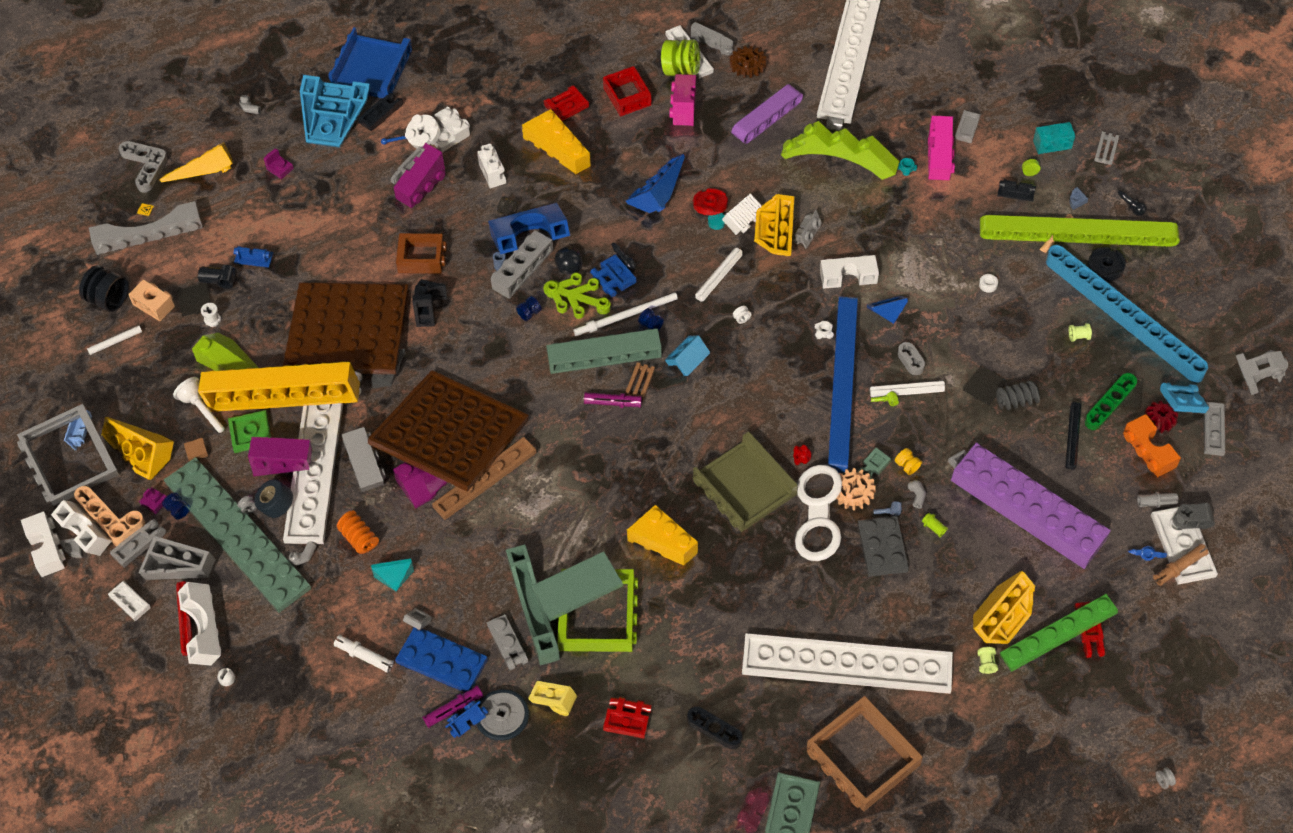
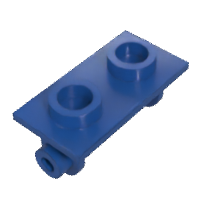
[233,246,274,267]
[445,700,489,738]

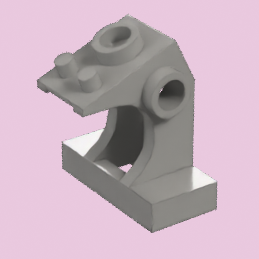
[1236,350,1288,395]

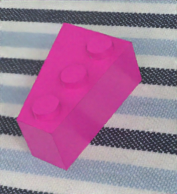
[670,74,696,126]
[928,116,955,180]

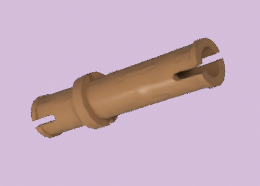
[1153,544,1209,586]

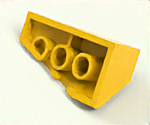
[101,417,174,480]

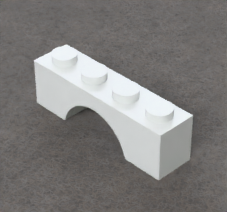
[178,582,221,666]

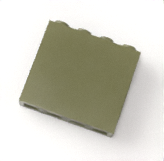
[693,432,798,532]

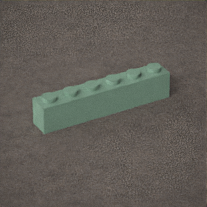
[546,329,662,374]

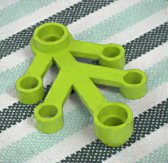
[543,273,611,319]

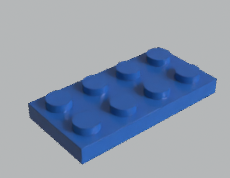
[395,627,488,693]

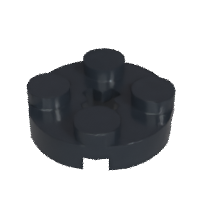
[1088,247,1126,281]

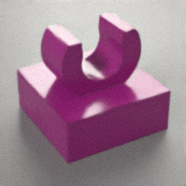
[139,487,168,514]

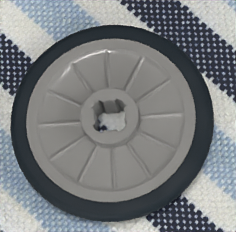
[476,689,529,741]

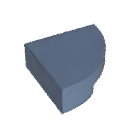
[1069,187,1088,210]

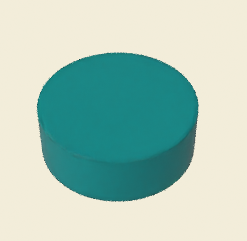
[708,213,726,230]

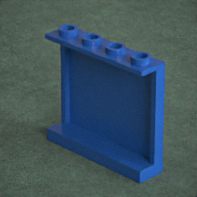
[328,27,412,98]

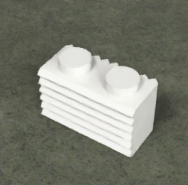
[722,193,762,235]

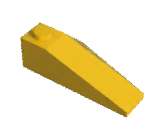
[160,142,233,182]

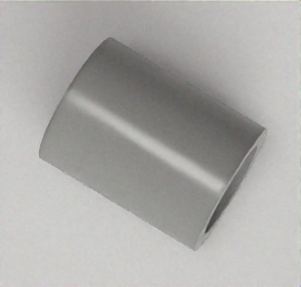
[826,117,844,131]

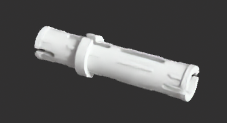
[334,635,394,673]

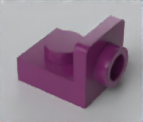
[264,148,294,180]

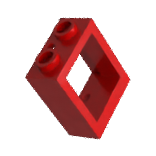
[603,66,651,117]

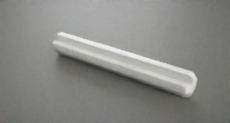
[695,247,742,302]
[870,381,945,397]

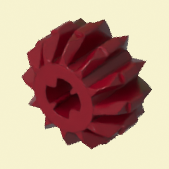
[1145,400,1178,434]

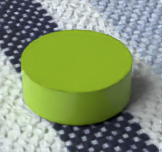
[1022,159,1041,176]

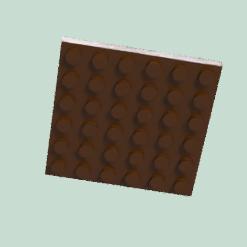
[282,282,409,375]
[368,370,529,492]

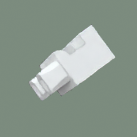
[477,144,506,188]

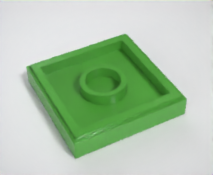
[228,410,271,453]

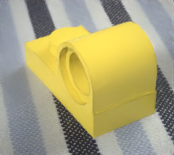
[528,681,577,716]

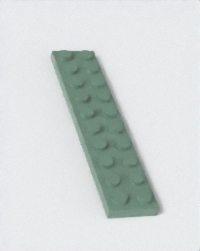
[164,457,311,613]

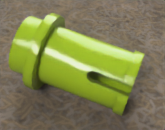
[922,513,948,537]

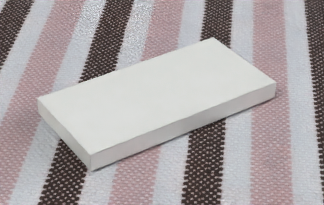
[1151,507,1218,584]

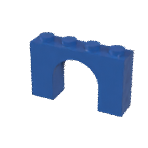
[488,203,570,254]

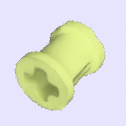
[1068,323,1092,342]
[978,647,998,674]

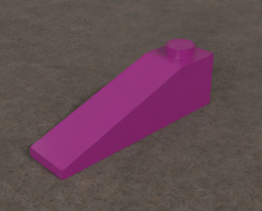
[393,462,448,509]

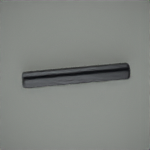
[1065,401,1081,470]

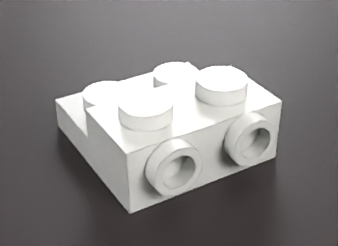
[421,107,470,153]

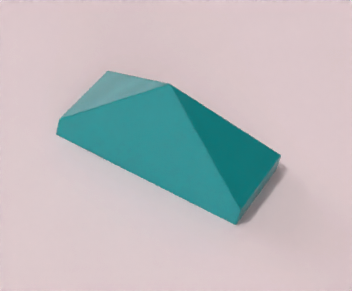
[371,558,414,592]

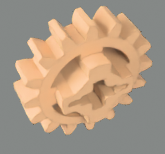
[832,468,876,510]

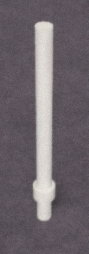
[573,293,678,336]

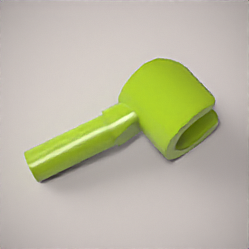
[871,392,899,406]

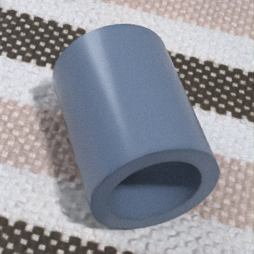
[493,252,506,271]

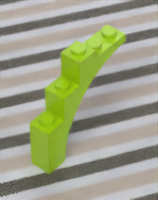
[781,121,899,180]

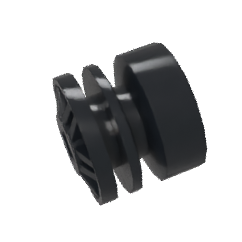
[79,265,129,312]

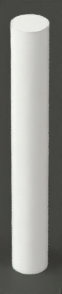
[87,326,142,355]

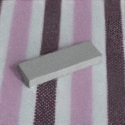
[1203,402,1225,456]

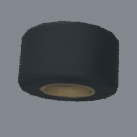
[254,479,293,518]

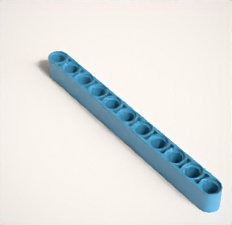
[1046,245,1208,383]

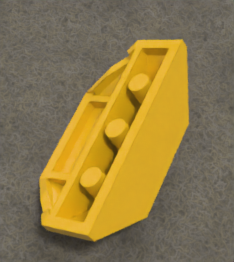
[754,194,794,256]
[973,571,1035,644]

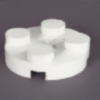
[405,115,441,148]

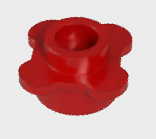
[793,445,811,465]

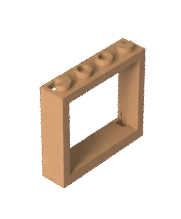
[807,696,923,811]

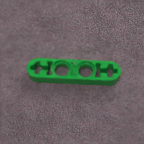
[1085,373,1137,430]

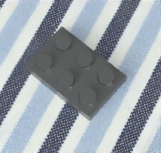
[857,516,909,577]

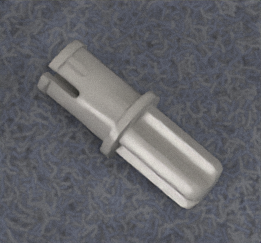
[1137,492,1179,508]

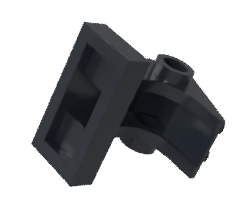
[412,279,447,327]

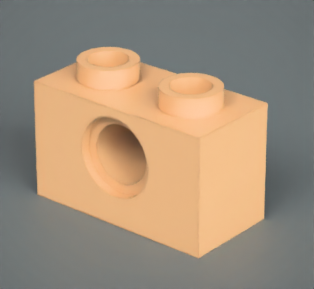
[128,280,175,321]

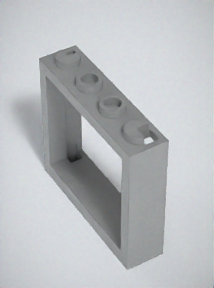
[17,404,119,506]

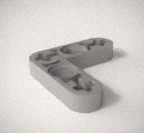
[119,141,168,193]

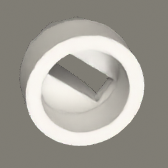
[217,668,235,686]

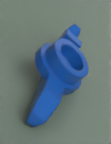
[1128,546,1167,561]

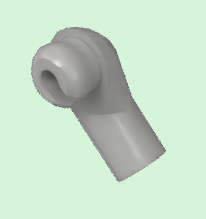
[239,95,261,114]
[908,480,926,509]
[289,542,317,565]

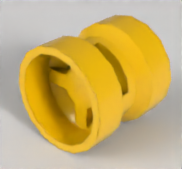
[895,448,922,475]

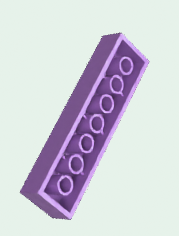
[951,443,1111,569]

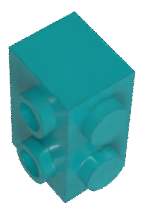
[1033,122,1075,154]

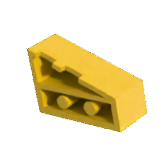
[627,505,698,566]

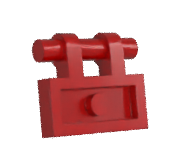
[603,697,652,739]

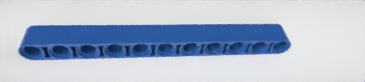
[828,296,858,473]

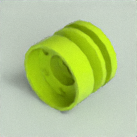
[661,39,700,76]

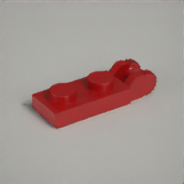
[1074,602,1105,658]

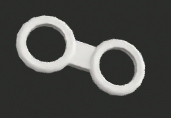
[795,465,842,561]

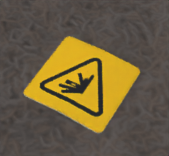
[137,203,154,216]

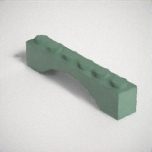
[506,544,560,666]

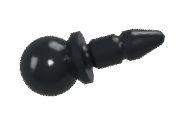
[1118,190,1147,216]
[612,243,637,272]

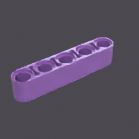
[731,84,803,144]

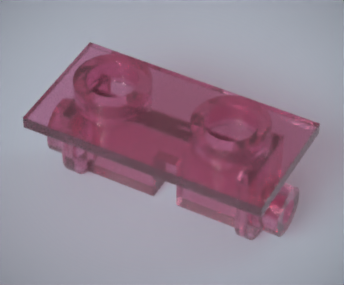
[735,787,770,833]

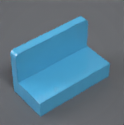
[665,335,710,376]

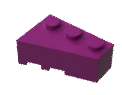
[393,143,446,208]
[248,437,312,476]

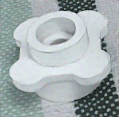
[815,321,834,339]

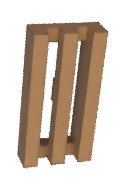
[625,362,655,401]

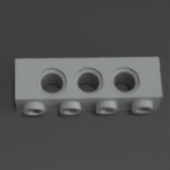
[491,230,553,299]

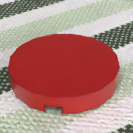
[693,188,728,216]

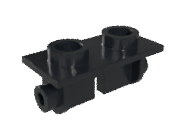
[997,179,1036,202]

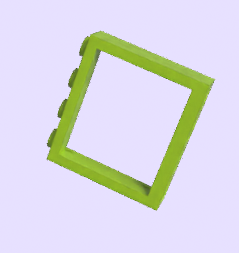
[557,569,638,652]

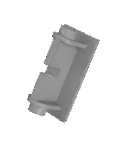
[793,210,822,249]

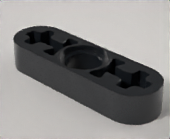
[687,706,742,749]

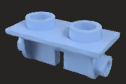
[64,410,92,450]

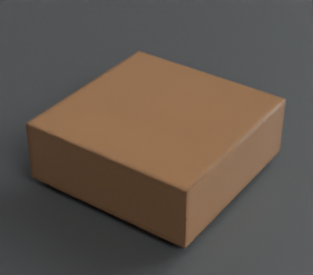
[184,438,208,461]

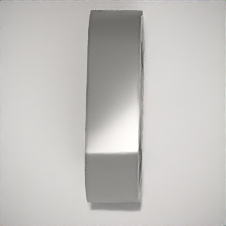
[898,342,925,375]

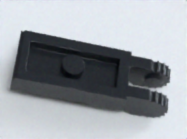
[358,93,403,131]

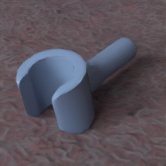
[874,501,902,517]

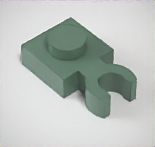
[858,448,891,479]

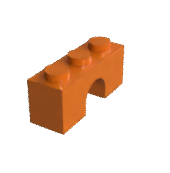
[1123,414,1181,477]

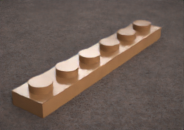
[432,437,536,520]

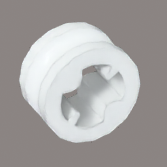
[733,306,751,324]

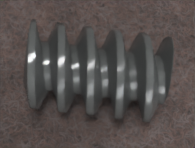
[996,380,1040,410]

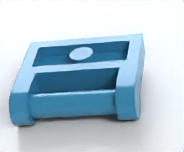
[1160,383,1209,413]

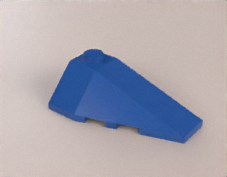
[626,154,685,213]

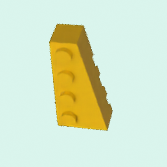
[522,109,591,174]

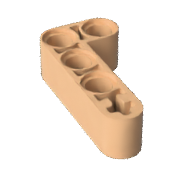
[74,486,146,547]

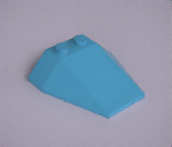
[300,75,370,147]

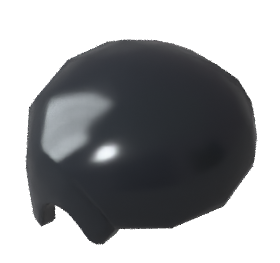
[554,246,583,274]

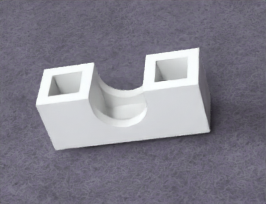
[820,255,879,289]
[51,500,112,556]
[21,511,66,577]

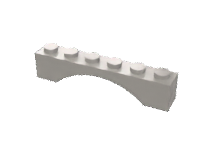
[89,201,203,255]

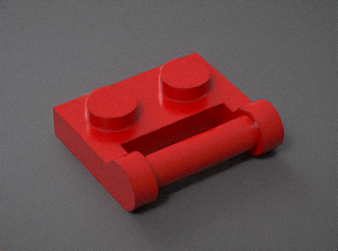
[544,85,589,121]

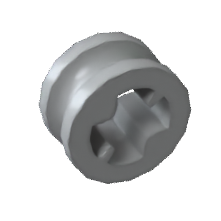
[238,495,257,515]
[1155,767,1176,789]

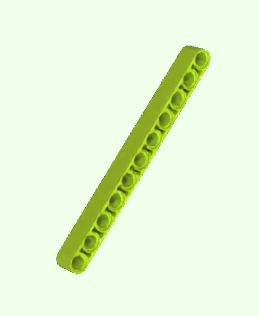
[980,215,1180,247]

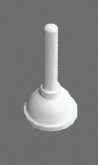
[173,377,225,433]

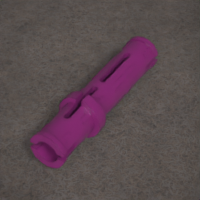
[584,392,642,408]
[422,686,484,728]

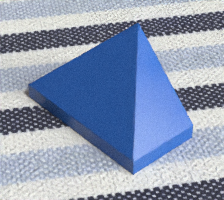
[867,296,908,324]

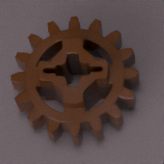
[730,46,766,78]

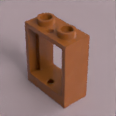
[396,233,447,274]

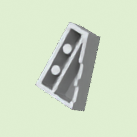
[342,427,386,492]
[138,536,216,580]

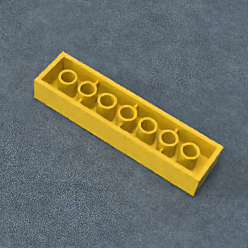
[198,362,360,412]

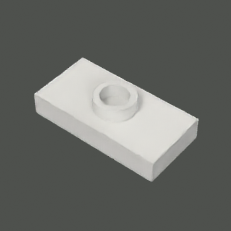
[108,581,151,621]

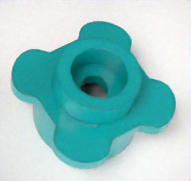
[897,158,917,176]

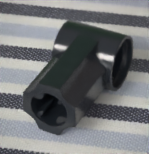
[198,265,237,289]

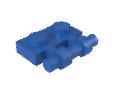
[590,255,636,297]

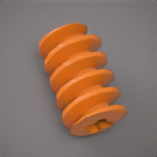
[337,510,379,554]

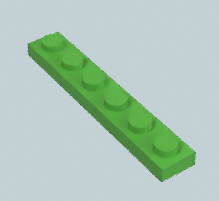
[1000,594,1118,672]

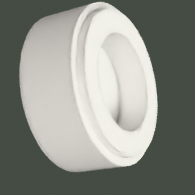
[979,274,998,293]

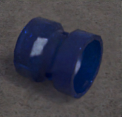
[516,296,542,321]
[638,308,664,331]
[162,492,190,520]

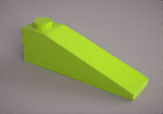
[192,333,259,371]

